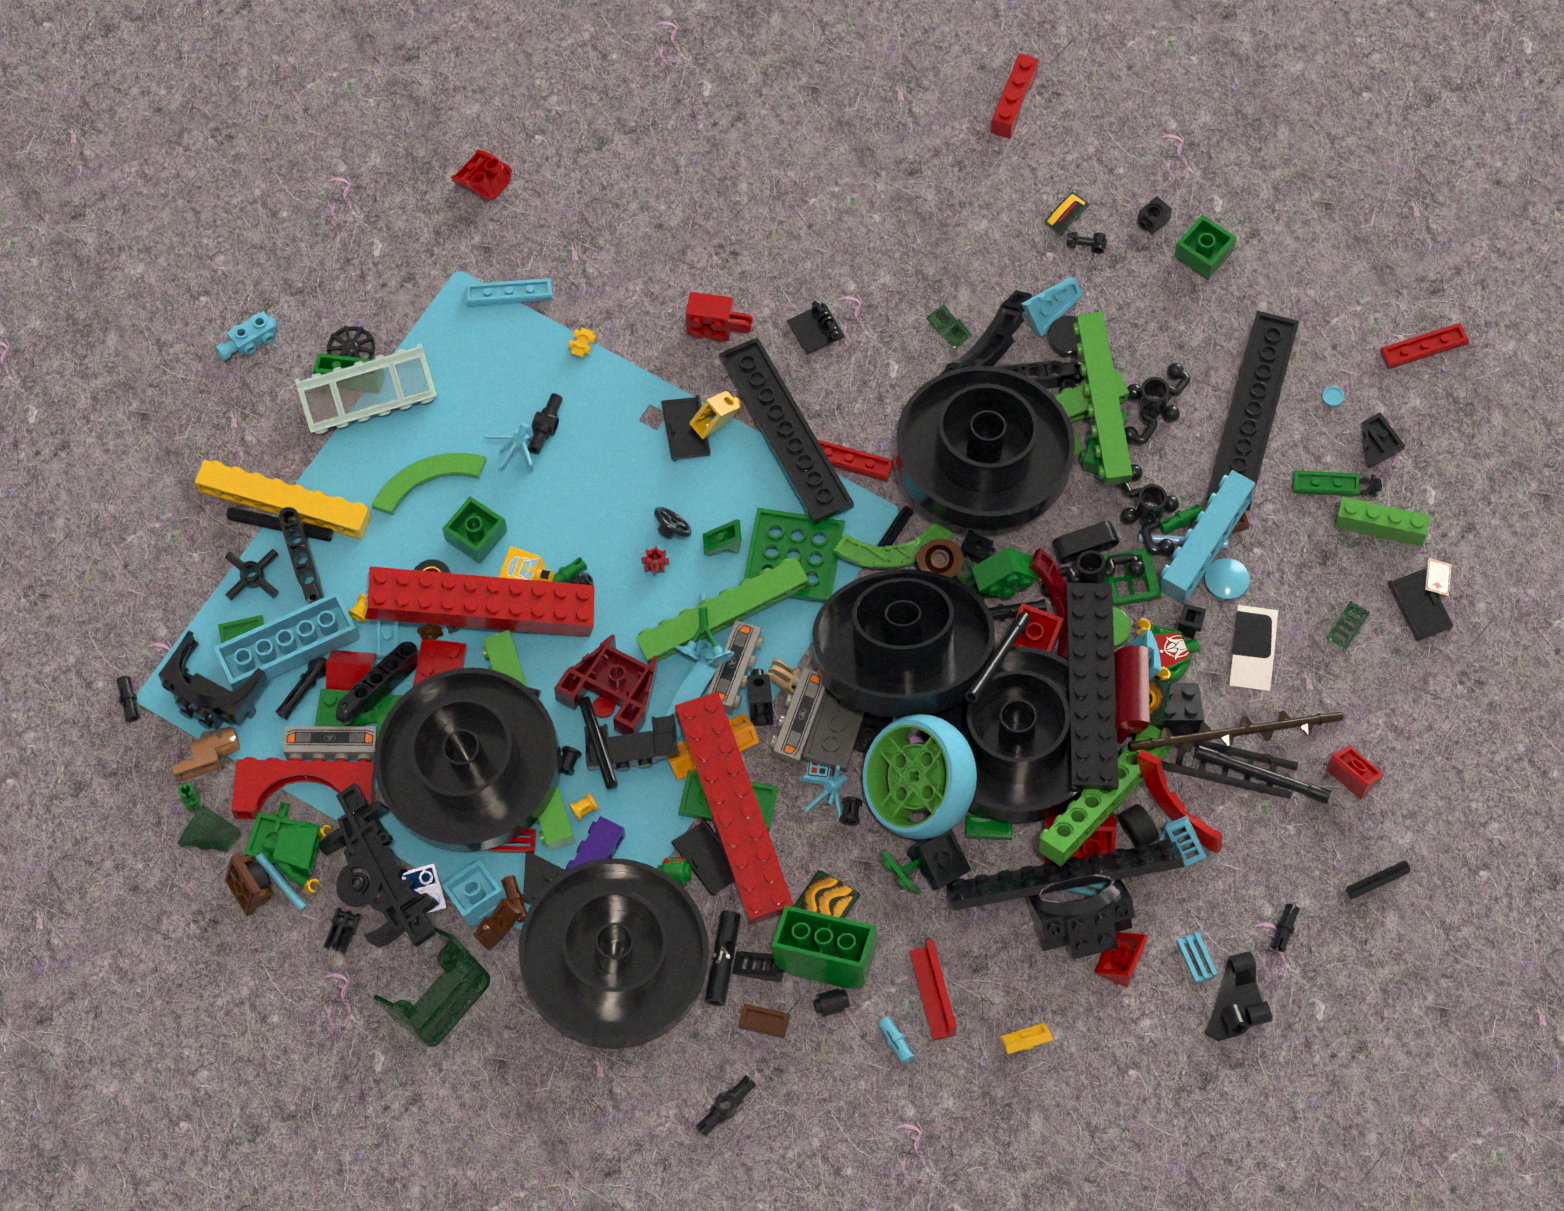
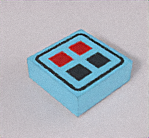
[806,762,830,778]

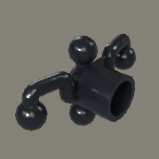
[1124,362,1190,445]
[1120,464,1179,556]
[1041,550,1145,598]

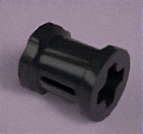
[560,746,582,776]
[839,796,863,826]

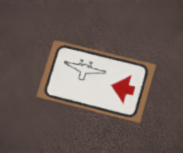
[1425,558,1452,596]

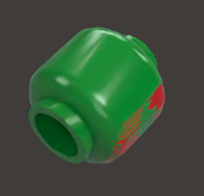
[657,857,692,887]

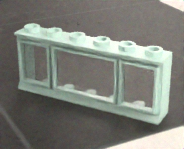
[295,343,437,434]

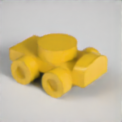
[568,328,596,358]

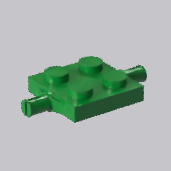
[244,802,299,875]

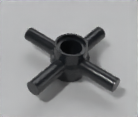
[225,549,279,601]

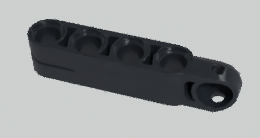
[995,360,1085,389]
[279,507,324,604]
[336,641,418,724]

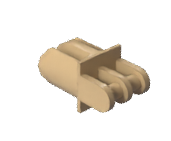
[766,657,801,694]

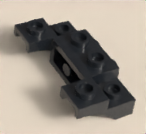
[584,714,679,771]

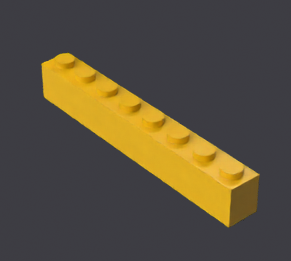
[194,460,371,540]

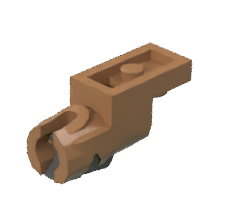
[172,727,241,782]

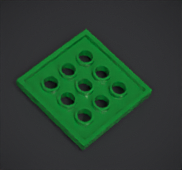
[743,508,845,603]

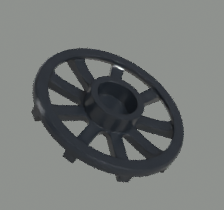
[326,325,375,359]

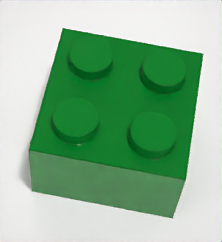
[1174,215,1237,279]
[442,496,507,563]
[972,547,1040,599]

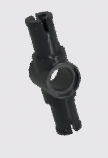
[528,393,563,454]
[695,1075,756,1137]

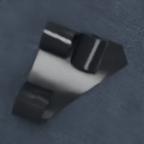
[1205,951,1272,1041]

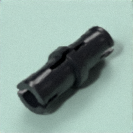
[116,675,140,722]
[1271,904,1300,952]

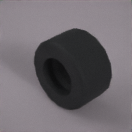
[1118,804,1159,846]

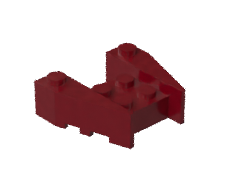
[554,634,658,735]

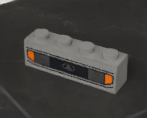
[707,620,764,715]
[769,668,826,765]
[283,726,377,761]

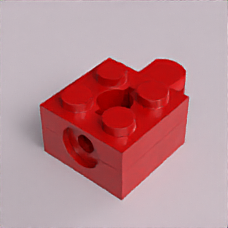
[686,291,753,341]

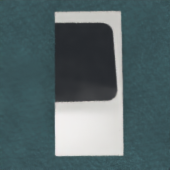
[1229,605,1278,691]

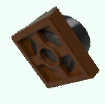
[225,854,273,916]

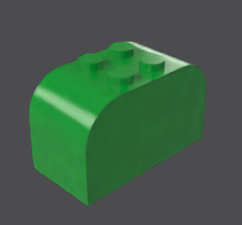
[771,905,878,989]

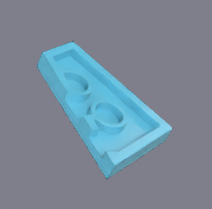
[1021,277,1083,337]

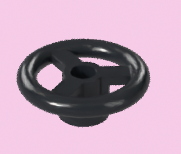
[654,507,692,539]

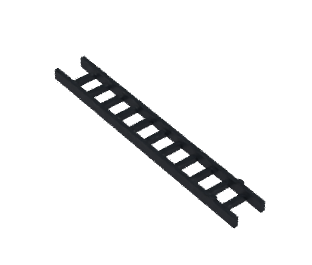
[1118,727,1298,799]

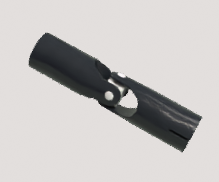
[705,910,741,1006]

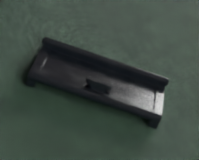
[661,395,711,461]
[1388,569,1454,642]
[671,819,733,896]

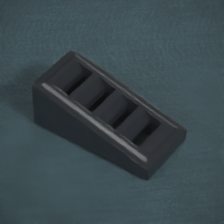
[732,951,784,982]

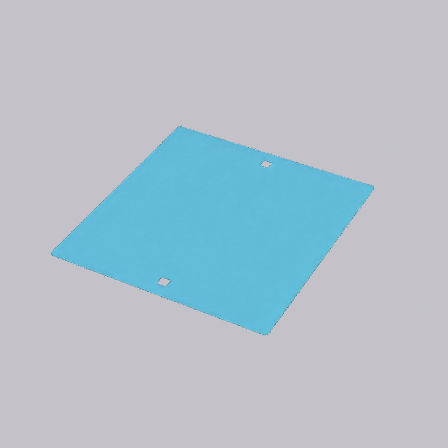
[137,271,898,930]

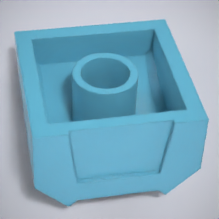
[441,859,507,926]

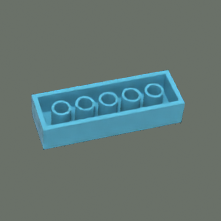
[1160,470,1255,605]
[213,591,359,690]

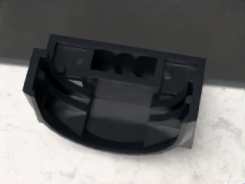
[158,631,268,730]
[1027,879,1135,960]

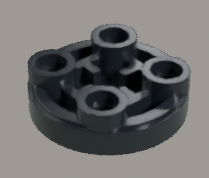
[1048,316,1079,358]

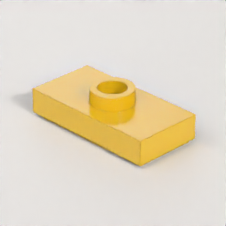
[1000,1023,1052,1054]

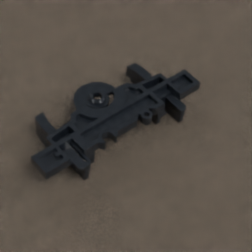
[318,783,438,948]

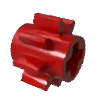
[641,546,669,576]

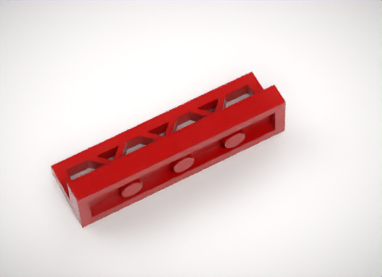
[909,939,957,1041]

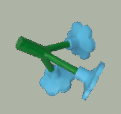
[675,607,735,667]

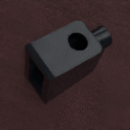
[747,668,774,726]

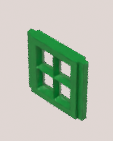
[1103,548,1162,607]

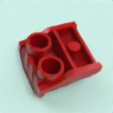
[451,149,512,200]

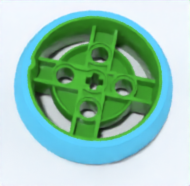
[863,714,977,840]

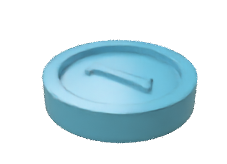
[1322,386,1344,407]

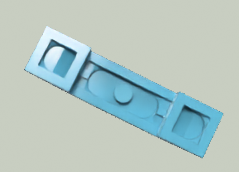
[666,657,718,740]

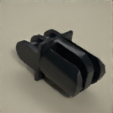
[323,907,361,954]

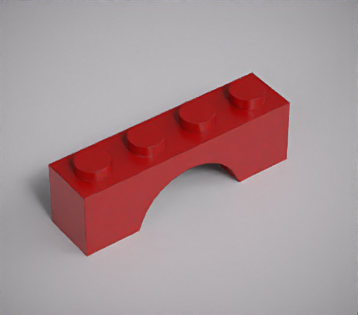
[991,53,1039,139]

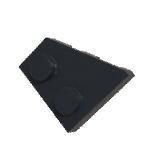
[1361,412,1405,468]
[523,851,565,906]

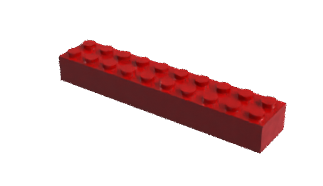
[365,566,594,637]
[675,691,794,925]

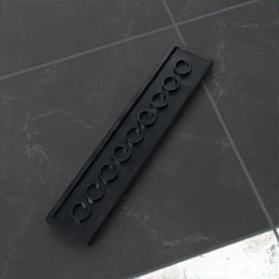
[1207,311,1299,511]
[719,337,854,525]
[1066,583,1119,790]
[947,840,1184,911]

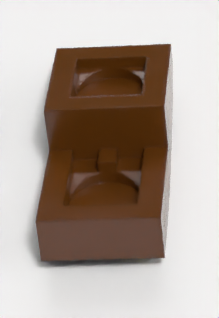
[473,898,522,950]

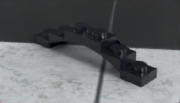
[941,290,1032,374]

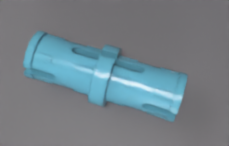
[877,1016,915,1064]

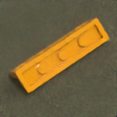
[666,713,760,781]

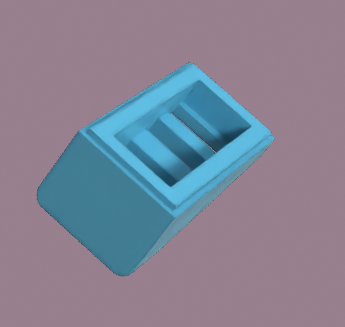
[1165,815,1207,866]

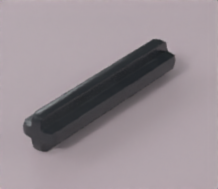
[877,505,914,547]
[1346,861,1411,899]

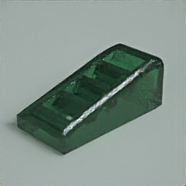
[1326,601,1370,650]

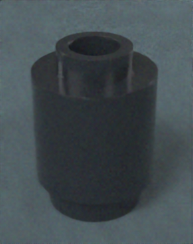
[813,988,850,1017]

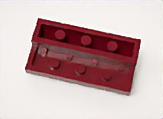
[1114,645,1150,744]

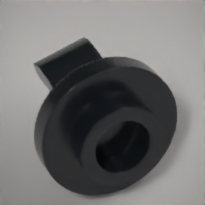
[1360,474,1382,497]
[569,571,594,585]

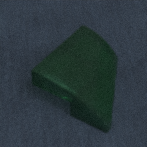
[177,805,241,853]

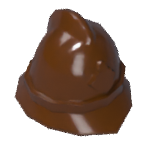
[915,538,965,578]

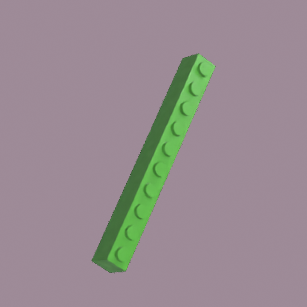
[482,630,576,851]

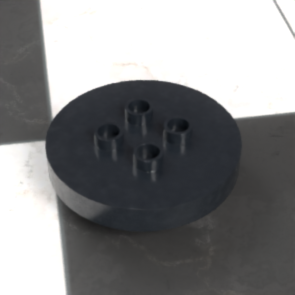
[895,366,1075,530]
[812,569,995,718]
[925,646,1084,823]
[374,667,561,852]
[519,858,709,1049]

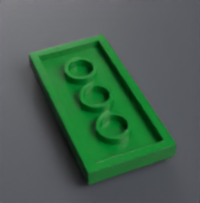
[679,770,778,832]

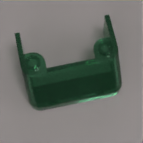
[373,927,490,1047]

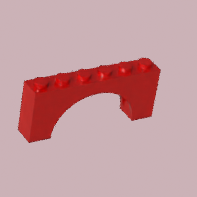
[231,757,376,819]

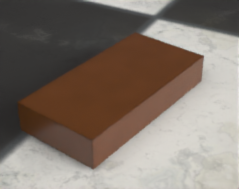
[738,1004,790,1039]

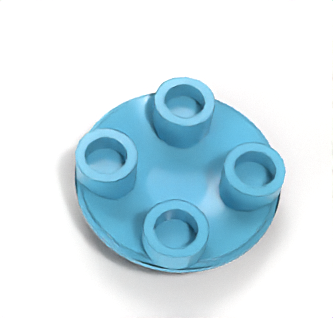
[1205,558,1250,600]

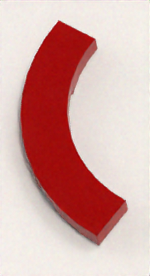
[1137,750,1222,854]

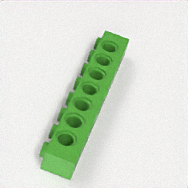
[1039,724,1171,866]

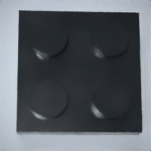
[914,829,971,890]

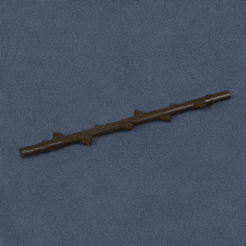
[1128,711,1343,753]

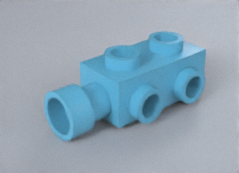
[215,311,278,362]

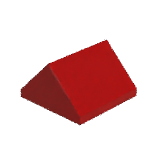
[1013,603,1064,653]
[326,650,377,691]
[1326,745,1384,800]
[1094,932,1148,988]

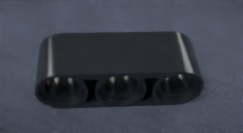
[1052,521,1120,564]

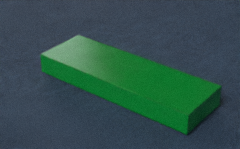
[1293,470,1360,497]

